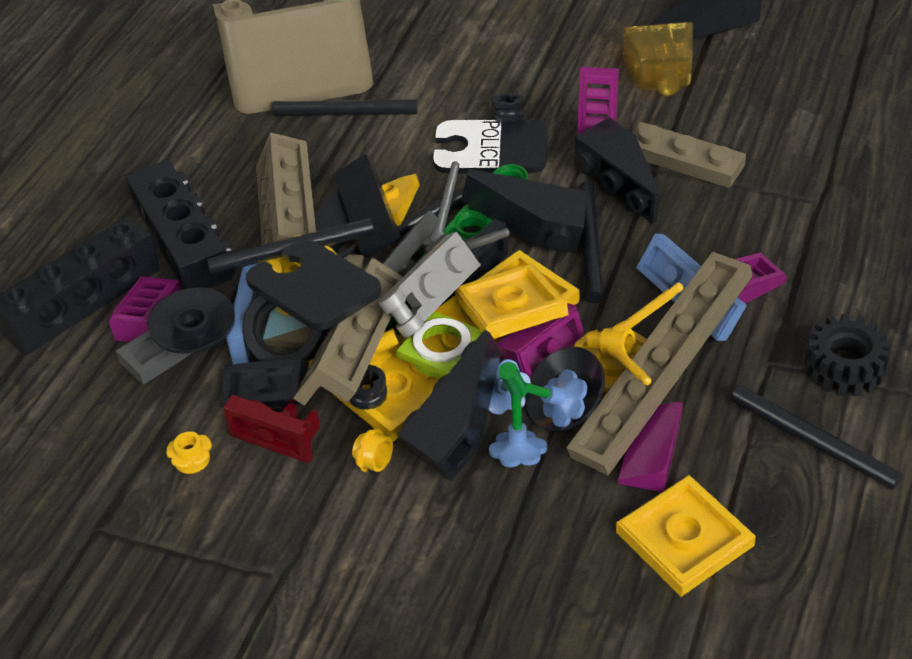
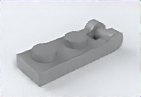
[378,232,481,338]

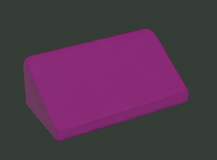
[497,303,585,378]
[618,402,683,492]

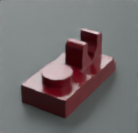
[223,395,320,463]

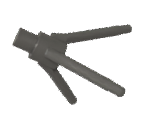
[415,161,510,264]

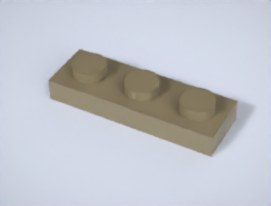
[633,122,746,188]

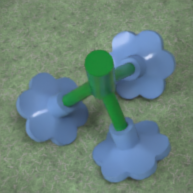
[488,359,587,467]

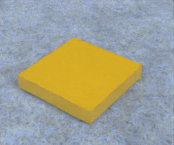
[455,264,568,339]
[616,475,756,597]

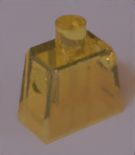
[623,22,693,96]

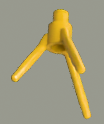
[587,282,683,385]

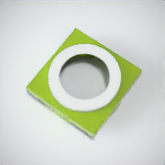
[396,311,481,378]

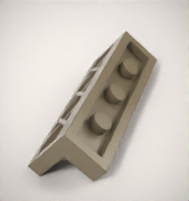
[256,132,316,245]
[293,257,403,406]

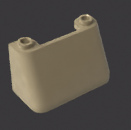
[213,0,373,114]

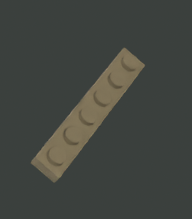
[567,252,752,476]

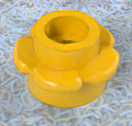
[352,428,393,472]
[166,431,212,474]

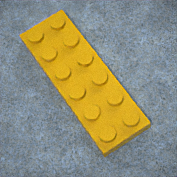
[333,250,579,442]

